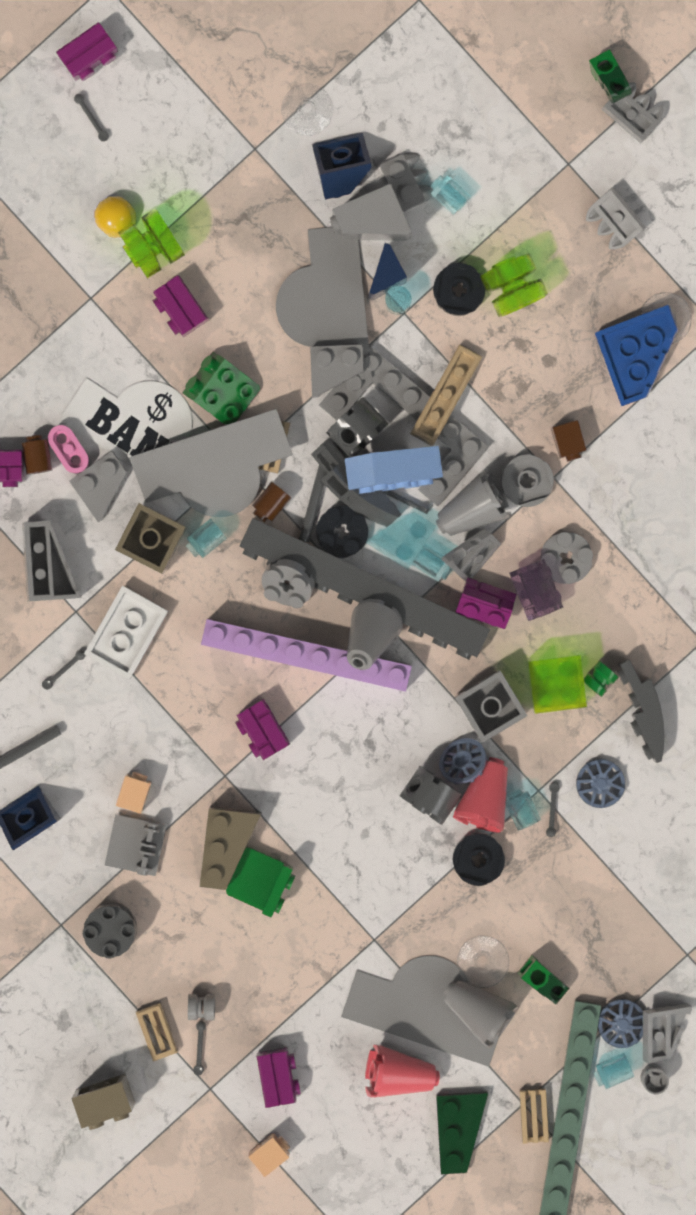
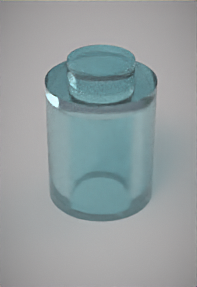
[430,175,471,216]
[385,286,412,315]
[186,519,227,558]
[412,543,452,581]
[506,788,541,830]
[593,1053,635,1089]

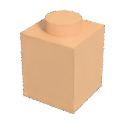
[116,772,152,814]
[248,1133,290,1177]

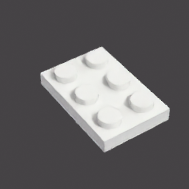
[84,586,168,680]

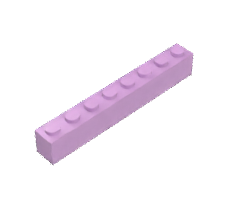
[201,619,412,692]

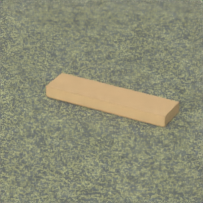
[410,344,482,446]

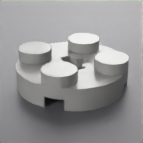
[501,454,554,507]
[540,532,593,584]
[262,559,315,609]

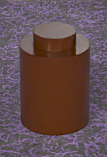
[22,435,53,475]
[252,481,292,523]

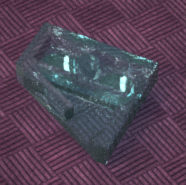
[366,512,436,570]

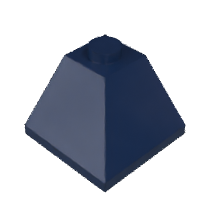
[312,133,372,200]

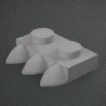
[602,82,663,144]
[379,154,435,213]
[586,187,647,249]

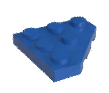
[595,305,678,406]

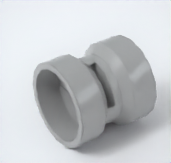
[188,994,215,1021]
[640,1064,669,1095]

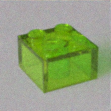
[526,655,587,714]

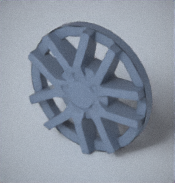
[439,738,488,785]
[576,759,625,808]
[598,999,643,1048]

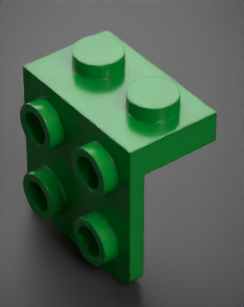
[182,351,260,425]
[226,847,296,918]

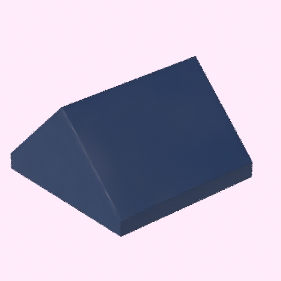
[369,243,407,300]
[0,786,61,851]

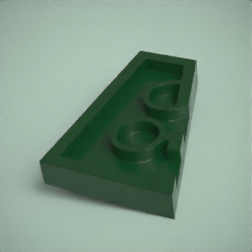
[436,1092,488,1175]

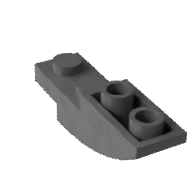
[311,439,402,527]
[617,659,664,763]

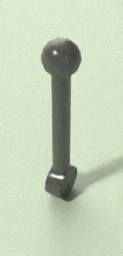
[74,94,109,142]
[383,491,429,514]
[42,650,86,690]
[546,783,560,837]
[193,1021,206,1076]

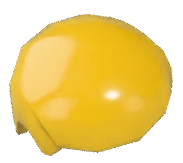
[94,196,136,238]

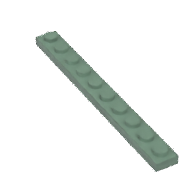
[539,1000,601,1215]

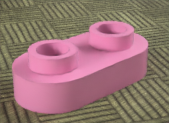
[48,425,89,474]

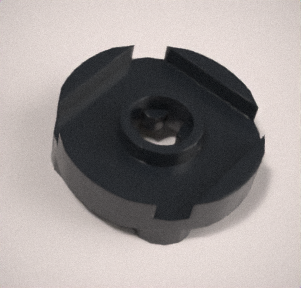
[433,263,486,316]
[316,506,368,558]
[452,833,505,886]

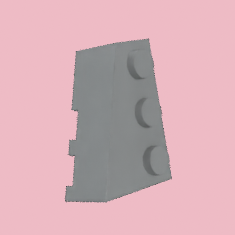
[22,521,82,602]

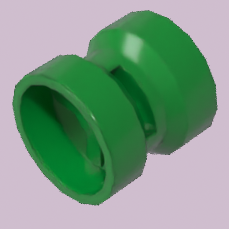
[582,661,619,697]

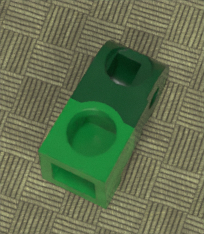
[589,49,632,103]
[517,955,570,1005]

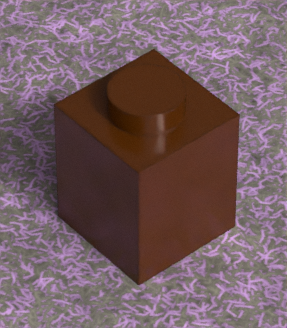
[551,420,586,462]

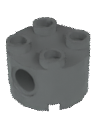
[326,397,389,457]
[399,766,463,825]
[82,903,137,959]

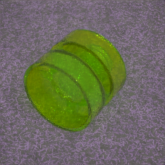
[118,208,185,279]
[480,253,549,318]

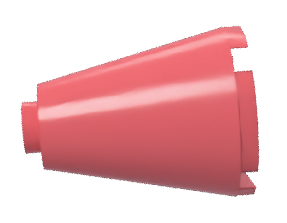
[453,757,508,833]
[365,1044,440,1098]

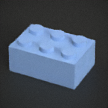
[345,446,443,494]

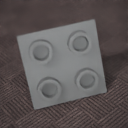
[105,814,167,876]

